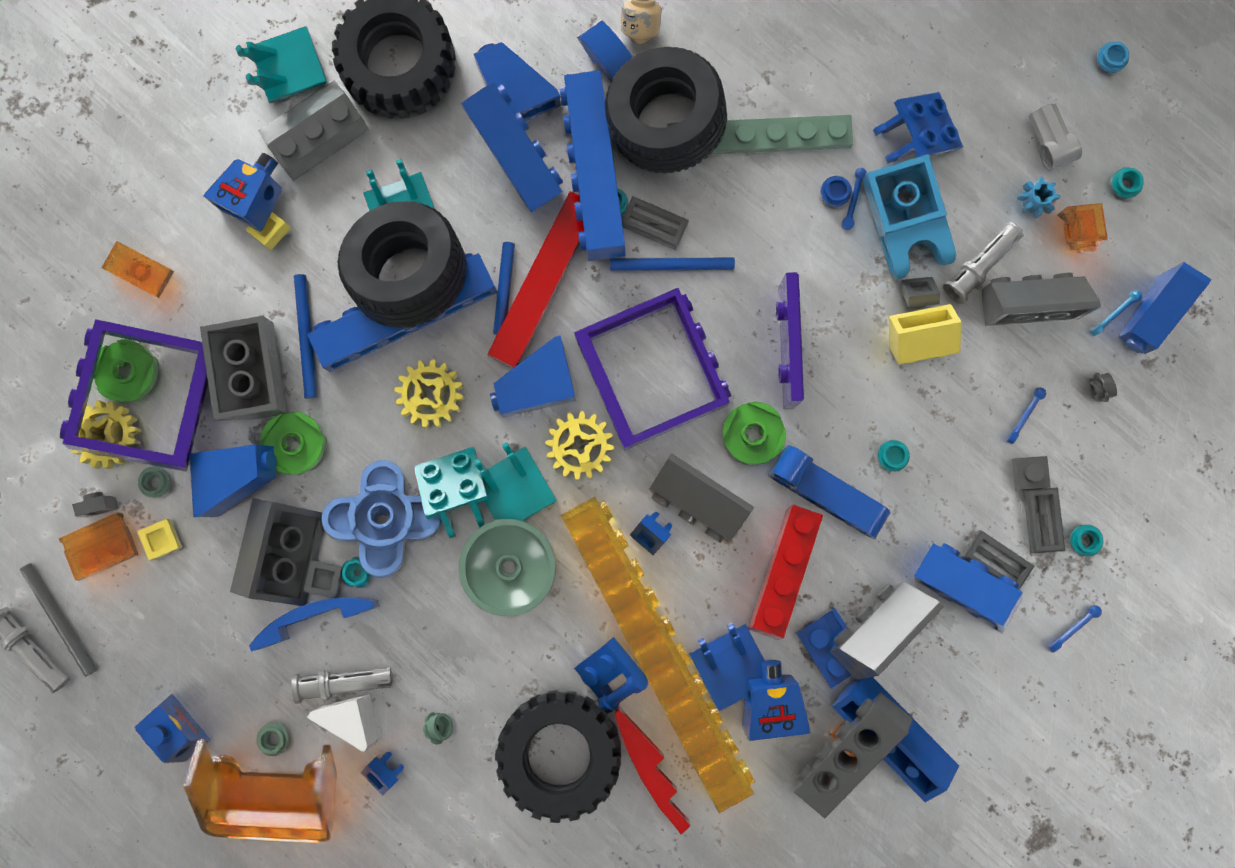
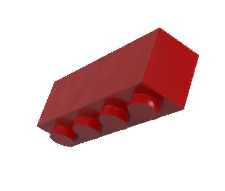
[748,504,823,640]

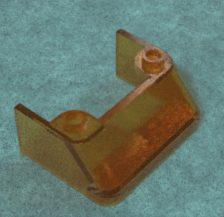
[183,739,337,842]

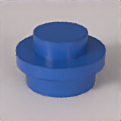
[820,176,852,207]

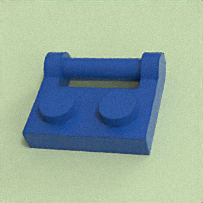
[574,637,648,713]

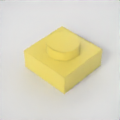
[246,212,291,251]
[137,519,183,561]

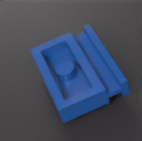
[795,608,852,688]

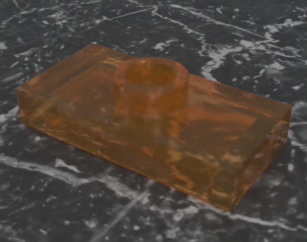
[101,241,174,298]

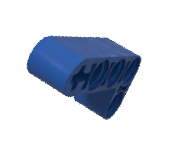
[768,445,891,539]

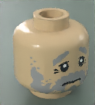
[621,0,662,44]

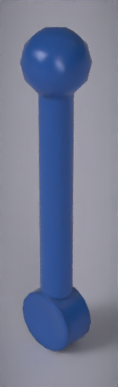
[841,168,867,230]
[1006,387,1047,444]
[1048,605,1102,653]

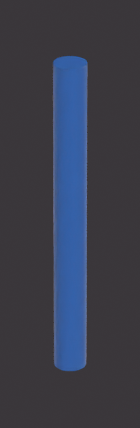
[610,257,735,271]
[293,274,317,399]

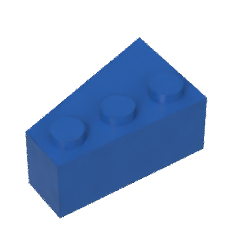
[914,543,1023,634]

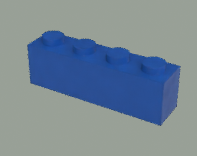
[461,82,563,212]
[832,677,959,803]

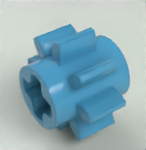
[1017,177,1061,218]

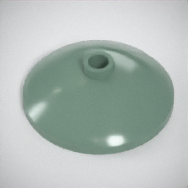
[459,519,556,616]

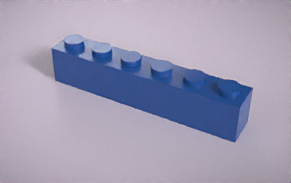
[559,70,626,261]
[307,253,497,372]

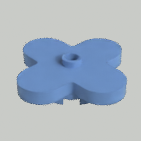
[322,460,442,578]

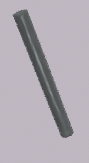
[19,563,97,677]

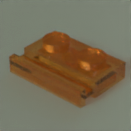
[58,512,139,581]

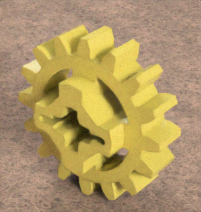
[394,359,464,429]
[71,400,141,469]
[545,411,614,481]

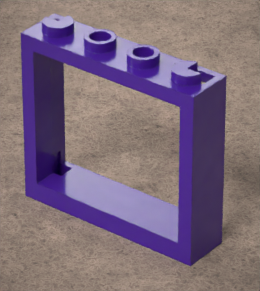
[574,288,732,451]
[60,319,208,472]

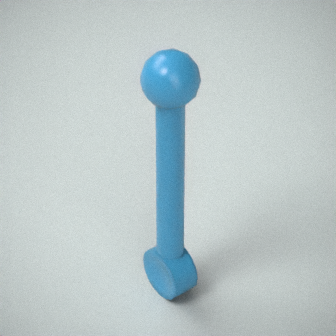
[1090,290,1142,336]

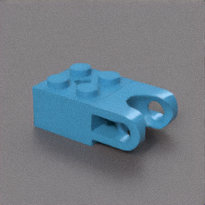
[862,154,957,280]

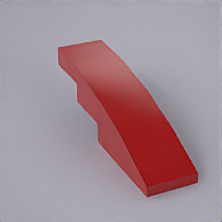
[615,706,691,835]

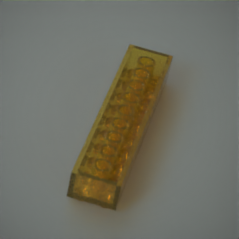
[560,497,755,813]

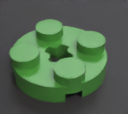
[94,339,159,403]
[722,402,786,466]
[260,412,327,475]

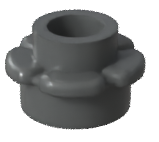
[1089,373,1117,402]

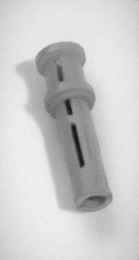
[943,222,1024,304]
[0,607,69,694]
[291,667,393,704]

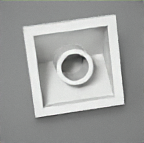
[307,693,380,752]

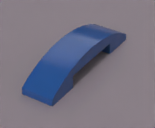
[249,597,380,652]

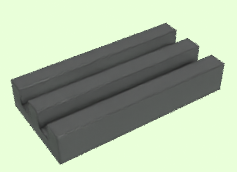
[622,196,689,250]
[1023,487,1065,553]
[961,530,1035,590]

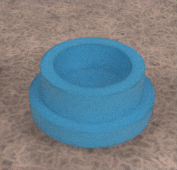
[1097,42,1129,73]

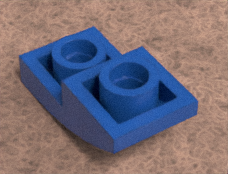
[577,20,633,83]

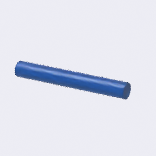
[493,242,515,335]

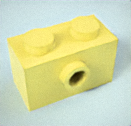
[889,304,961,365]

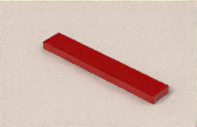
[487,191,584,368]

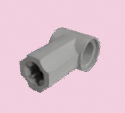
[1028,103,1082,170]

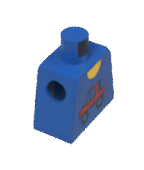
[203,152,282,232]
[742,660,810,741]
[134,694,211,763]

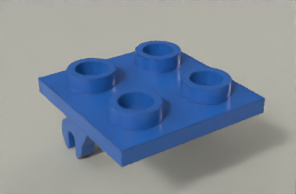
[873,92,964,164]
[689,623,765,711]

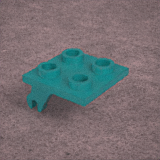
[236,26,327,103]
[363,159,435,211]
[473,442,557,521]
[414,446,488,538]

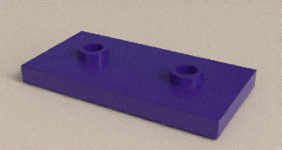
[776,272,804,409]

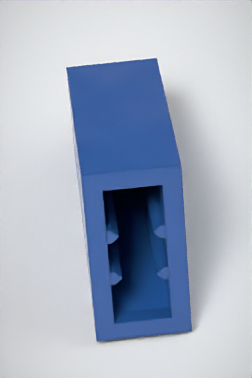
[473,42,561,121]
[1118,262,1212,354]
[490,335,576,418]
[189,444,277,517]

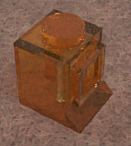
[1057,203,1108,254]

